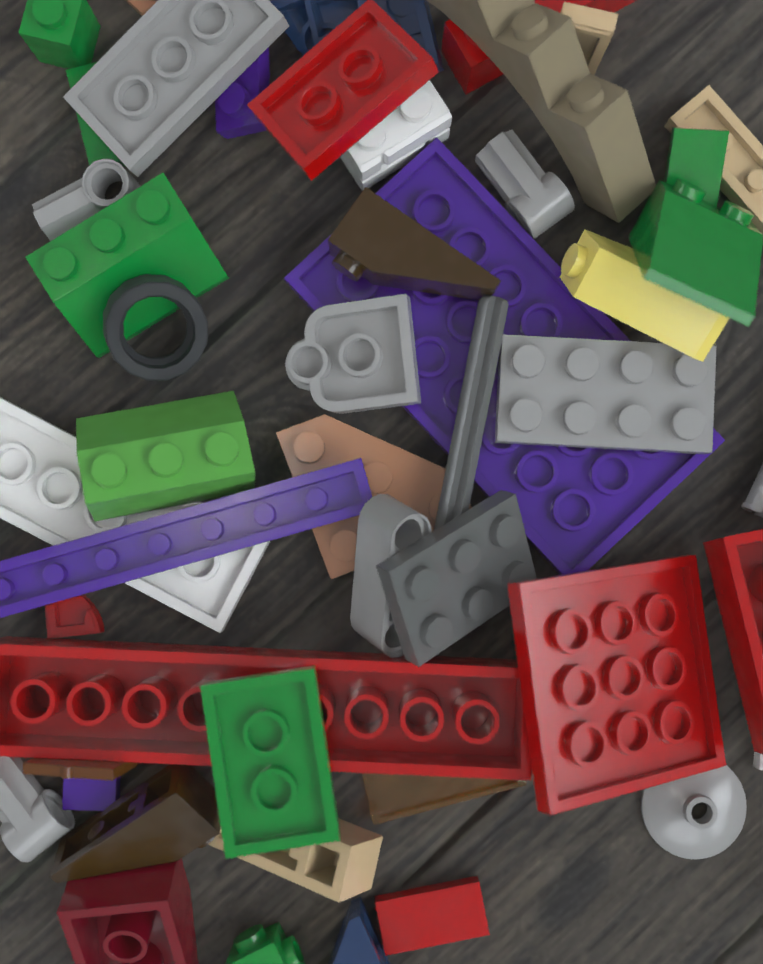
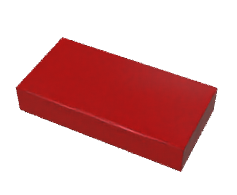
[375,876,490,956]

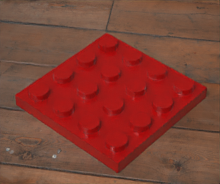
[507,555,726,815]

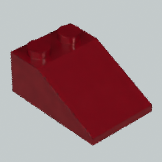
[57,858,199,964]

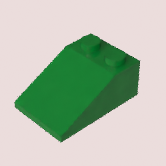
[628,178,763,327]

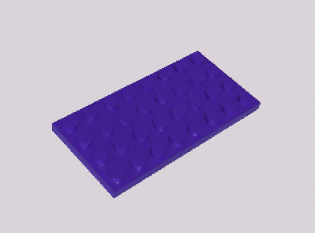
[284,137,725,575]

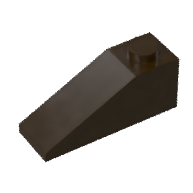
[328,187,501,300]
[50,764,220,883]

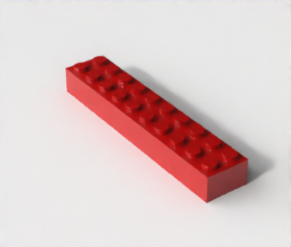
[0,636,532,781]

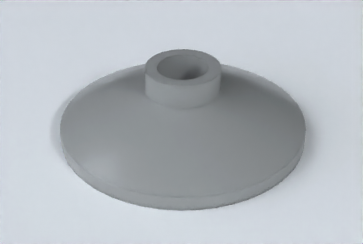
[641,765,747,859]

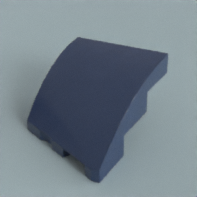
[270,0,444,72]

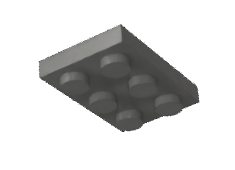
[376,490,537,667]

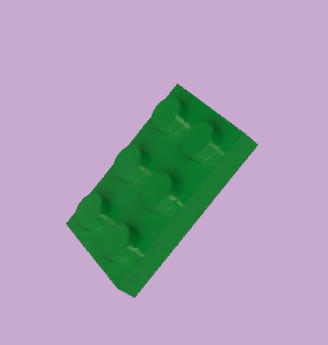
[200,665,341,859]

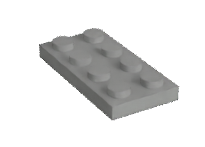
[63,0,289,177]
[495,334,717,454]

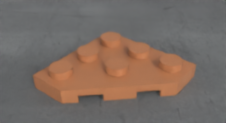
[276,414,472,579]

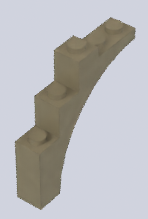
[427,0,656,223]

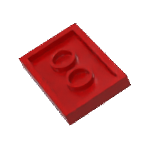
[247,0,439,181]

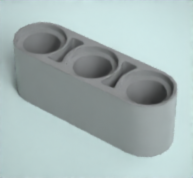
[350,494,431,658]

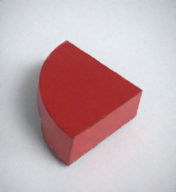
[45,595,105,639]

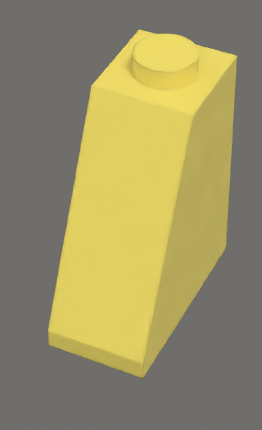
[560,229,730,362]

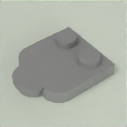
[285,294,421,414]

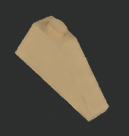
[208,818,383,902]

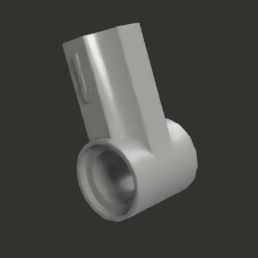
[475,129,575,239]
[32,159,140,241]
[0,756,75,863]

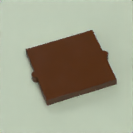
[22,758,140,781]

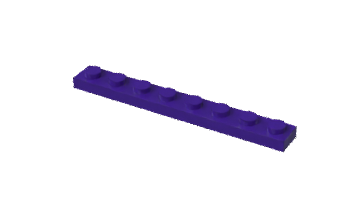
[0,458,372,618]

